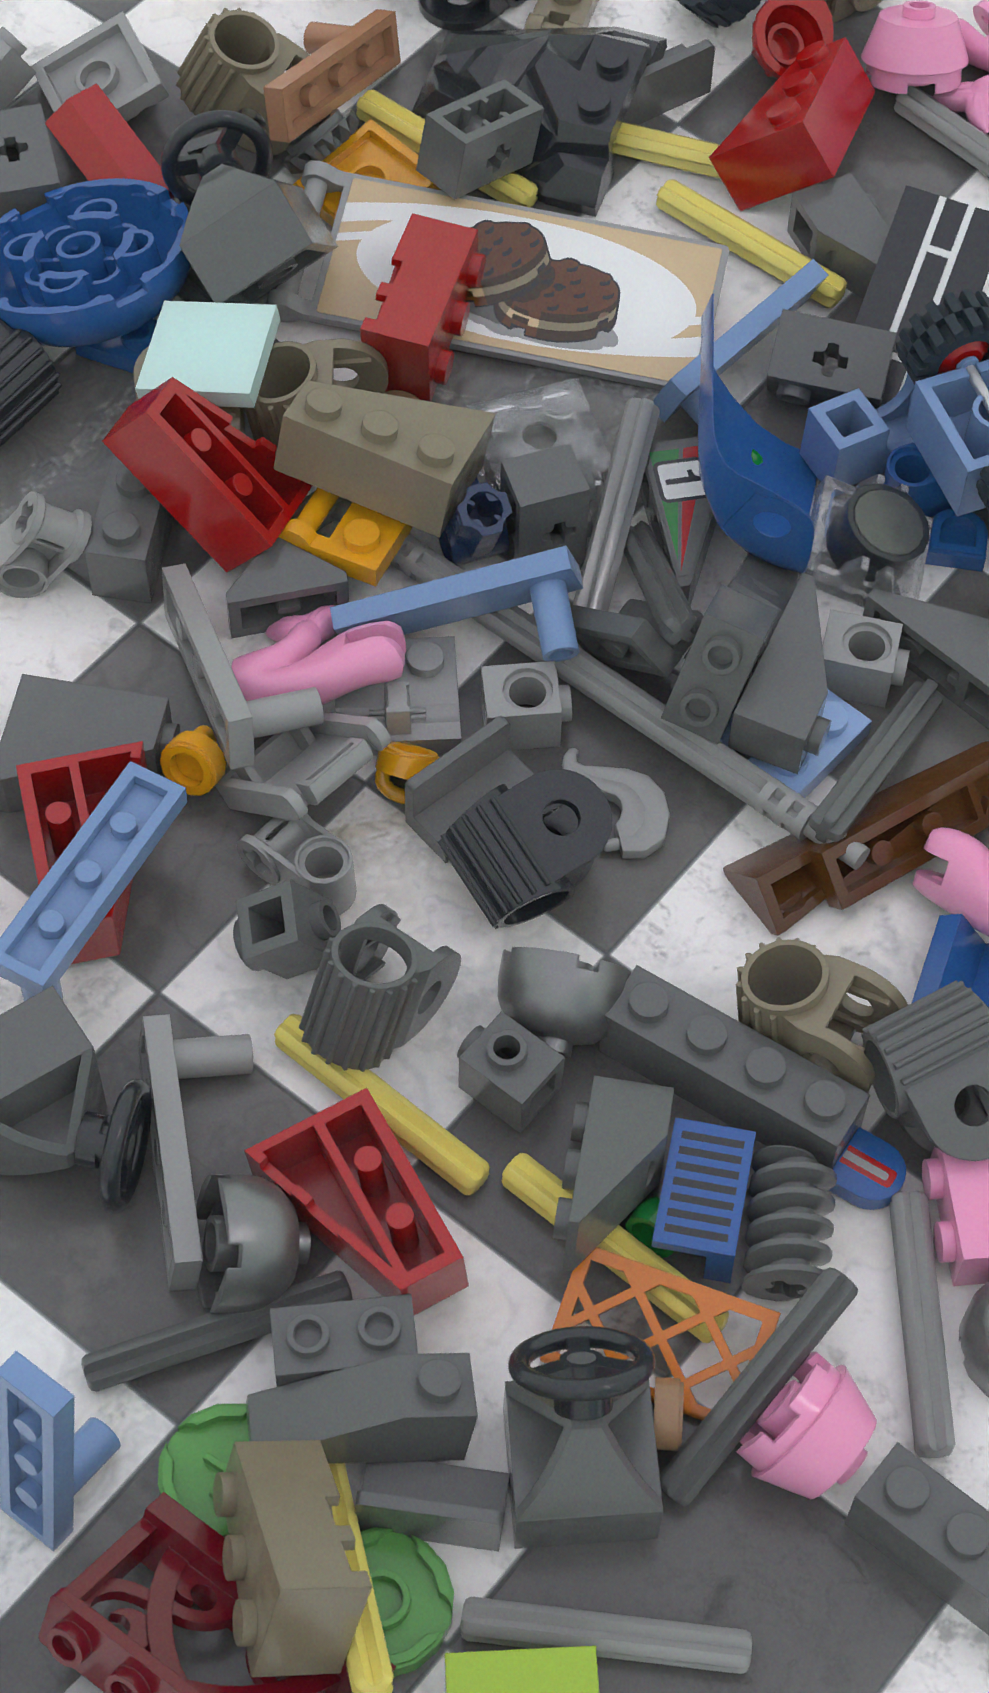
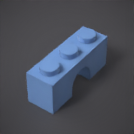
[799,373,915,494]

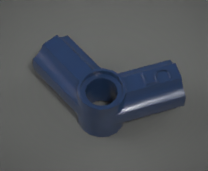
[438,477,513,566]

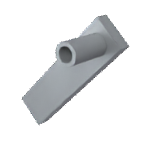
[162,563,324,770]
[138,1014,253,1291]

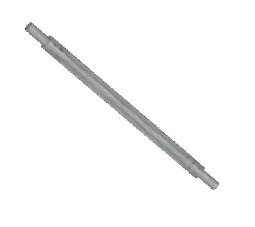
[331,500,870,870]

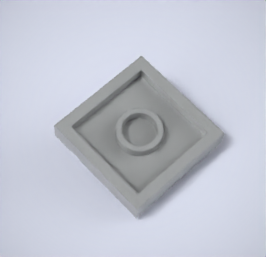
[31,11,169,122]
[335,636,461,756]

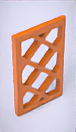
[540,1247,781,1421]

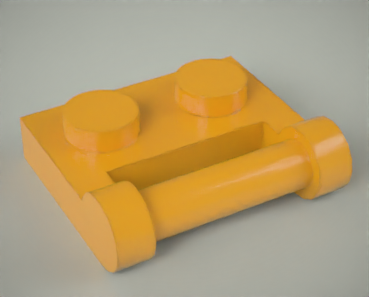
[279,487,413,587]

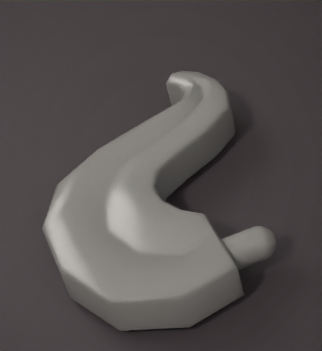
[562,748,670,859]

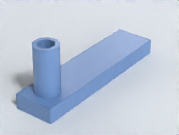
[653,259,829,424]
[330,546,584,662]
[0,761,187,1002]
[0,1351,121,1551]

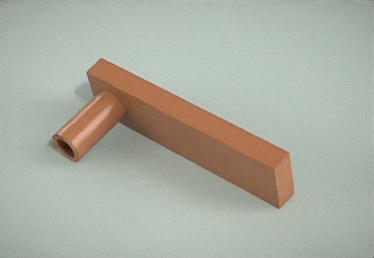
[263,9,401,143]

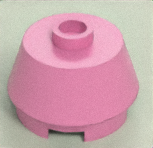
[861,0,969,94]
[736,1352,877,1499]

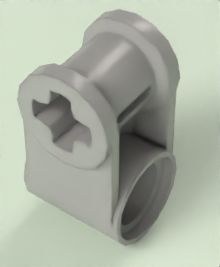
[0,492,92,598]
[236,814,357,915]

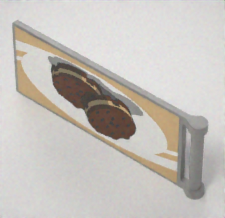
[266,160,729,390]

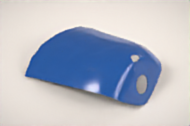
[698,294,817,574]

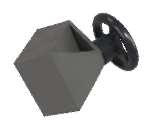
[161,110,338,304]
[0,986,152,1214]
[503,1326,663,1549]

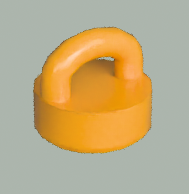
[160,725,226,796]
[375,742,440,804]

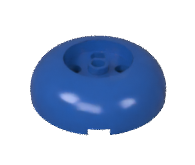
[0,178,192,347]

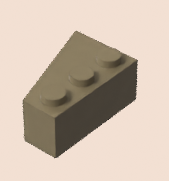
[273,380,496,538]
[213,1440,372,1677]

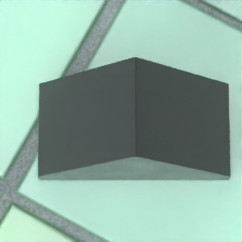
[226,537,349,639]

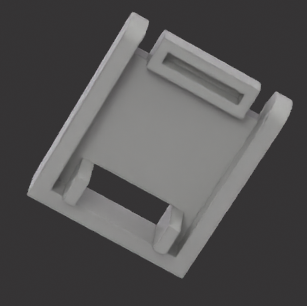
[215,712,392,821]

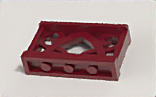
[38,1492,396,1693]

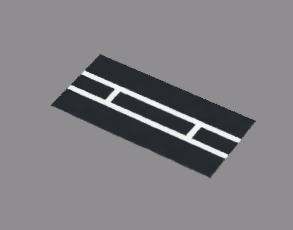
[855,185,989,406]

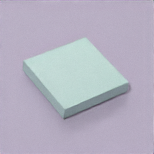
[135,301,281,408]

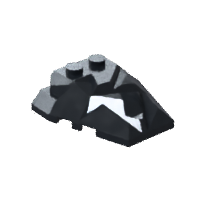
[411,26,667,217]

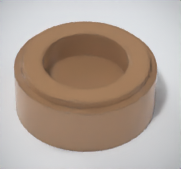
[654,1377,684,1451]

